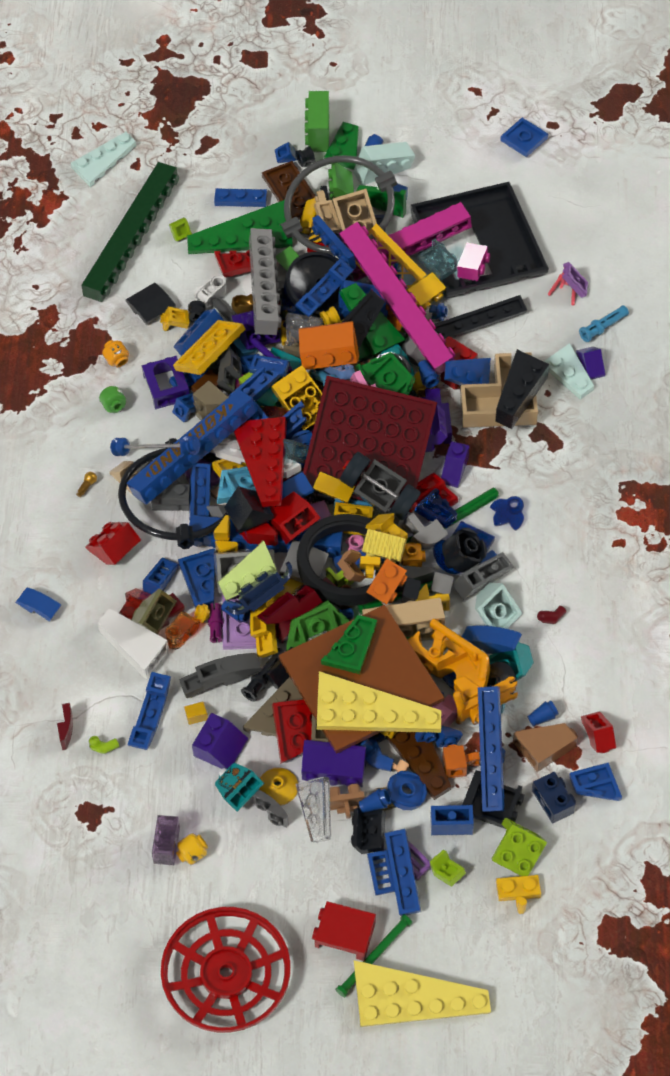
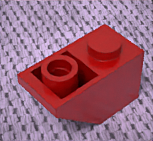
[236,522,279,546]

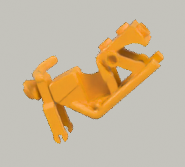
[408,618,518,725]

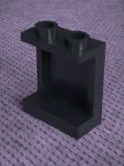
[462,770,525,829]

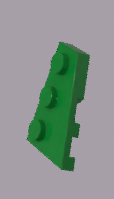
[324,122,358,170]
[356,185,407,218]
[321,615,377,674]

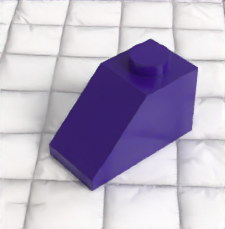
[441,441,469,488]

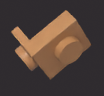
[337,549,366,582]

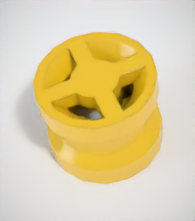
[320,306,341,325]

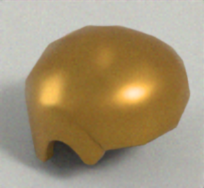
[231,294,253,314]

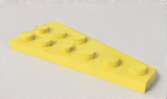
[317,671,441,733]
[353,960,491,1027]

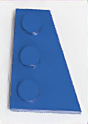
[444,358,491,385]
[178,548,215,609]

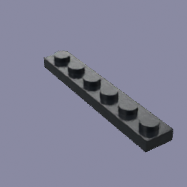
[434,295,527,339]

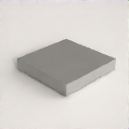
[279,539,329,584]

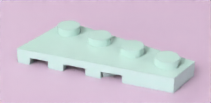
[71,132,136,188]

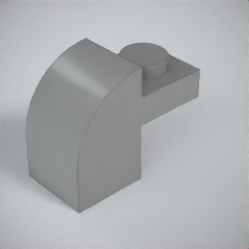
[403,513,448,549]

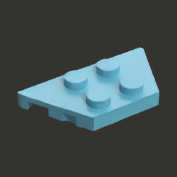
[217,467,256,504]

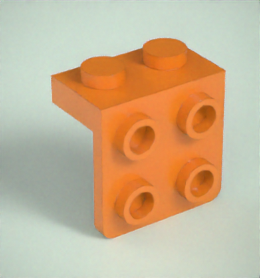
[366,558,408,605]

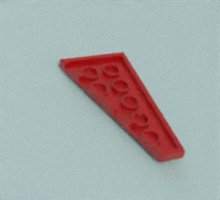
[272,700,312,764]

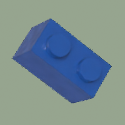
[430,805,474,836]

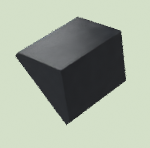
[224,486,275,534]

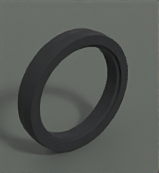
[296,514,400,606]

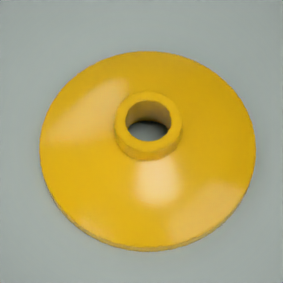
[259,768,298,806]

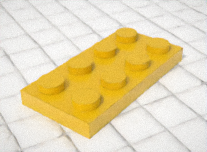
[173,320,245,375]

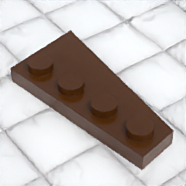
[387,732,451,800]

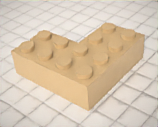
[460,352,538,428]

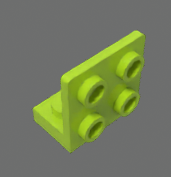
[491,817,547,876]

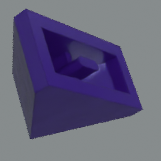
[576,346,605,380]

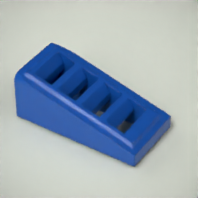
[143,557,179,594]
[367,850,395,896]

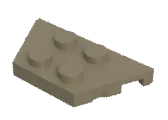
[243,677,303,738]

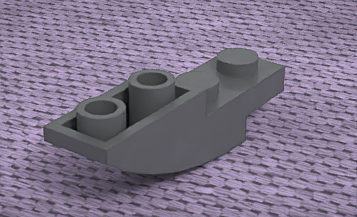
[215,346,242,395]
[179,653,262,698]

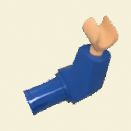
[356,739,409,772]

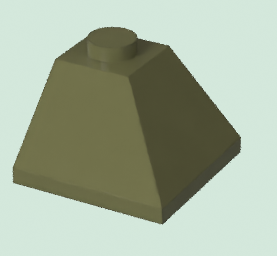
[132,589,177,635]

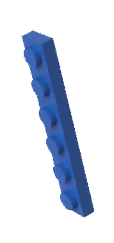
[478,686,505,812]

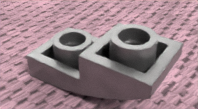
[253,789,288,828]

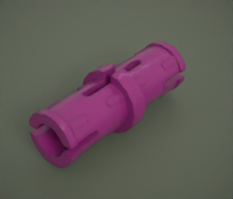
[208,603,223,643]

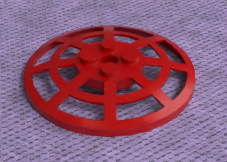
[161,907,291,1033]

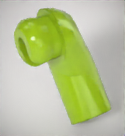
[89,736,120,754]

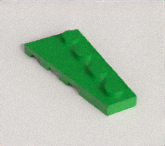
[339,283,405,356]

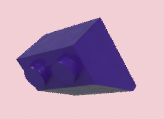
[192,713,248,769]

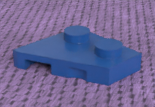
[569,762,622,801]

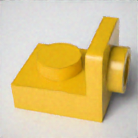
[160,306,190,331]

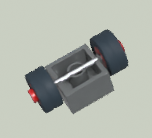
[339,452,421,521]

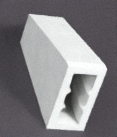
[98,608,169,679]

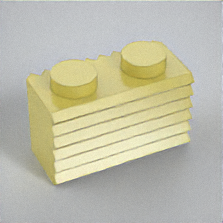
[362,529,407,563]

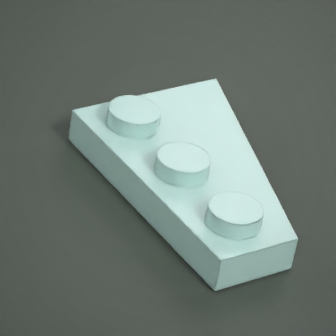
[544,343,594,400]

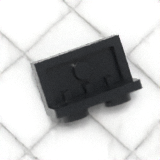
[351,808,385,854]

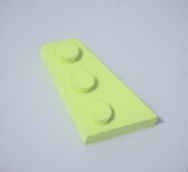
[218,541,277,600]

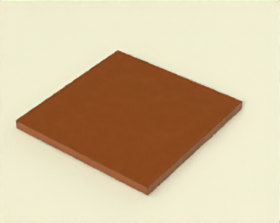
[279,605,444,754]

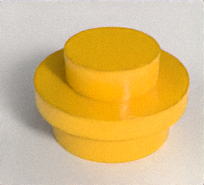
[194,604,210,623]

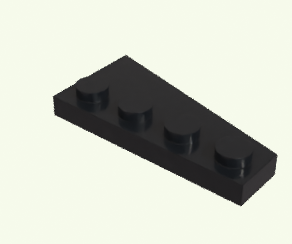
[340,289,385,350]

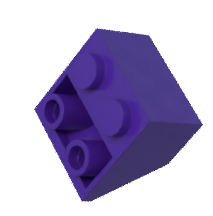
[232,310,280,350]

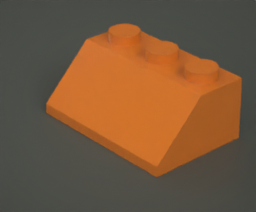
[299,321,360,370]

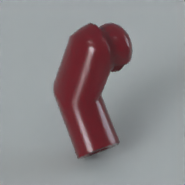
[537,606,567,624]

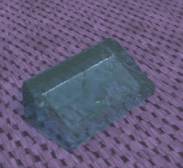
[283,439,309,464]

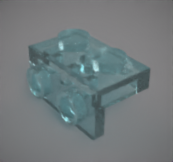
[418,239,457,281]

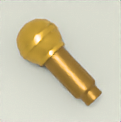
[76,471,97,497]

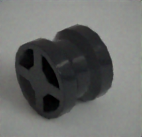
[296,146,315,167]
[188,300,206,322]

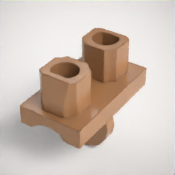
[327,784,365,819]

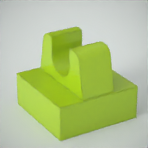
[169,217,192,241]

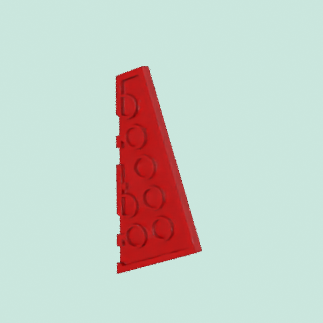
[234,417,287,507]

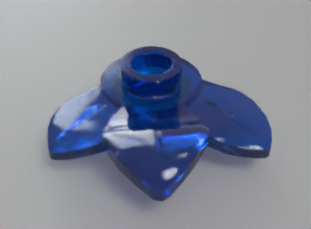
[490,496,524,531]

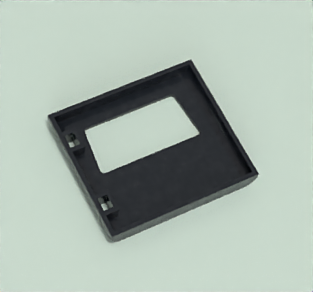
[411,182,549,298]

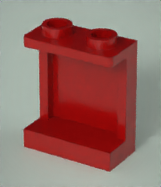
[312,901,376,961]

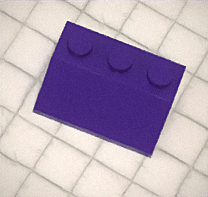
[301,740,366,787]

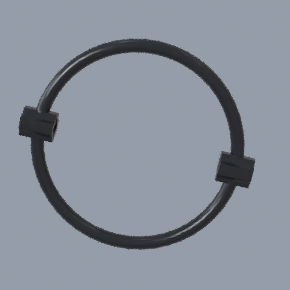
[118,438,228,549]

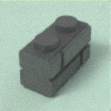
[151,484,190,511]

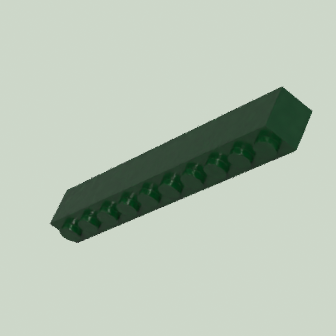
[81,162,179,302]

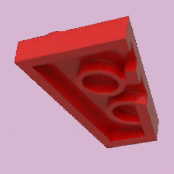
[214,250,251,278]

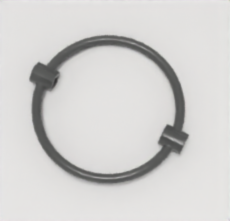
[281,155,398,254]

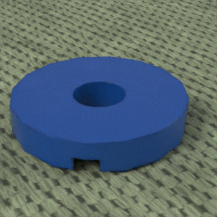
[386,771,427,811]

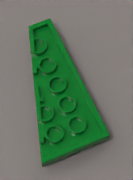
[187,200,293,254]

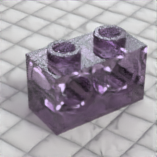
[152,815,180,865]

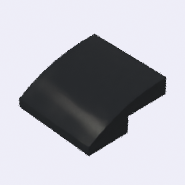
[125,282,176,325]

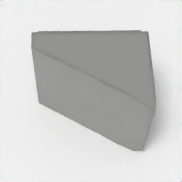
[206,504,226,518]
[430,572,454,596]

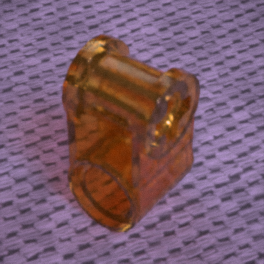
[165,611,200,649]

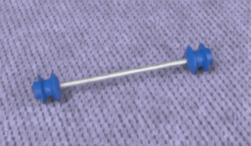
[110,436,201,456]

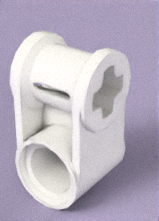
[194,274,228,308]

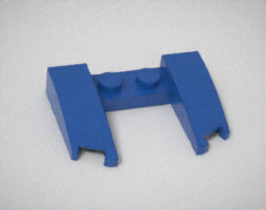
[228,366,307,443]

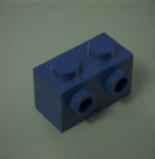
[532,771,576,824]

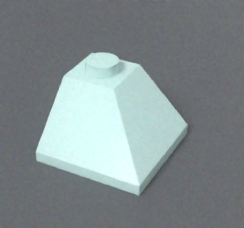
[475,583,523,629]

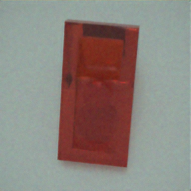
[119,588,151,620]

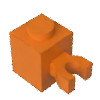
[442,744,480,778]

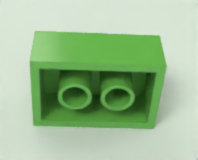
[305,91,329,152]

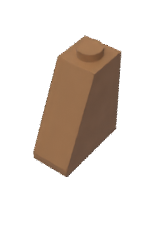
[513,723,578,772]

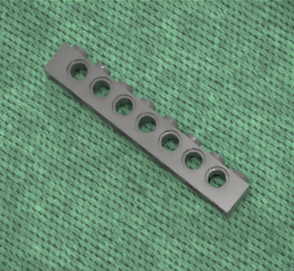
[249,228,281,335]

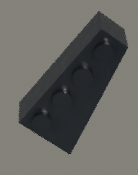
[495,349,549,429]

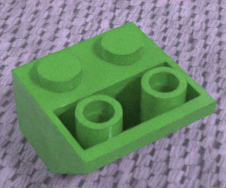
[328,163,354,203]

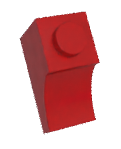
[581,711,616,753]

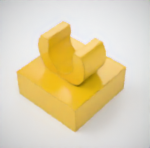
[359,556,380,578]

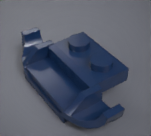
[225,561,292,615]

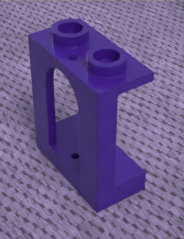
[141,356,190,410]

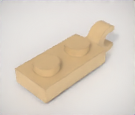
[314,190,342,234]

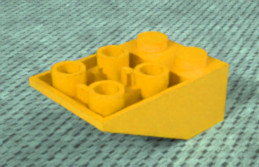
[272,365,322,430]

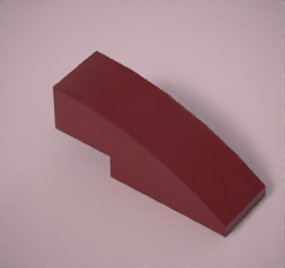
[257,585,322,625]

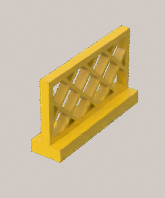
[355,223,427,291]

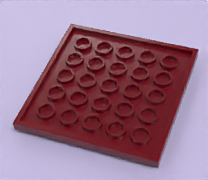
[303,376,437,513]

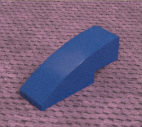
[462,625,522,654]

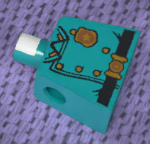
[215,763,264,812]

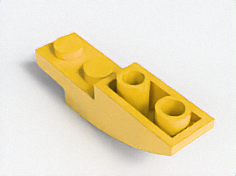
[250,595,278,658]

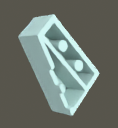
[353,142,415,185]

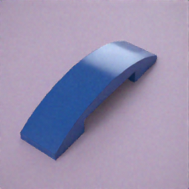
[295,258,354,317]
[127,672,171,750]

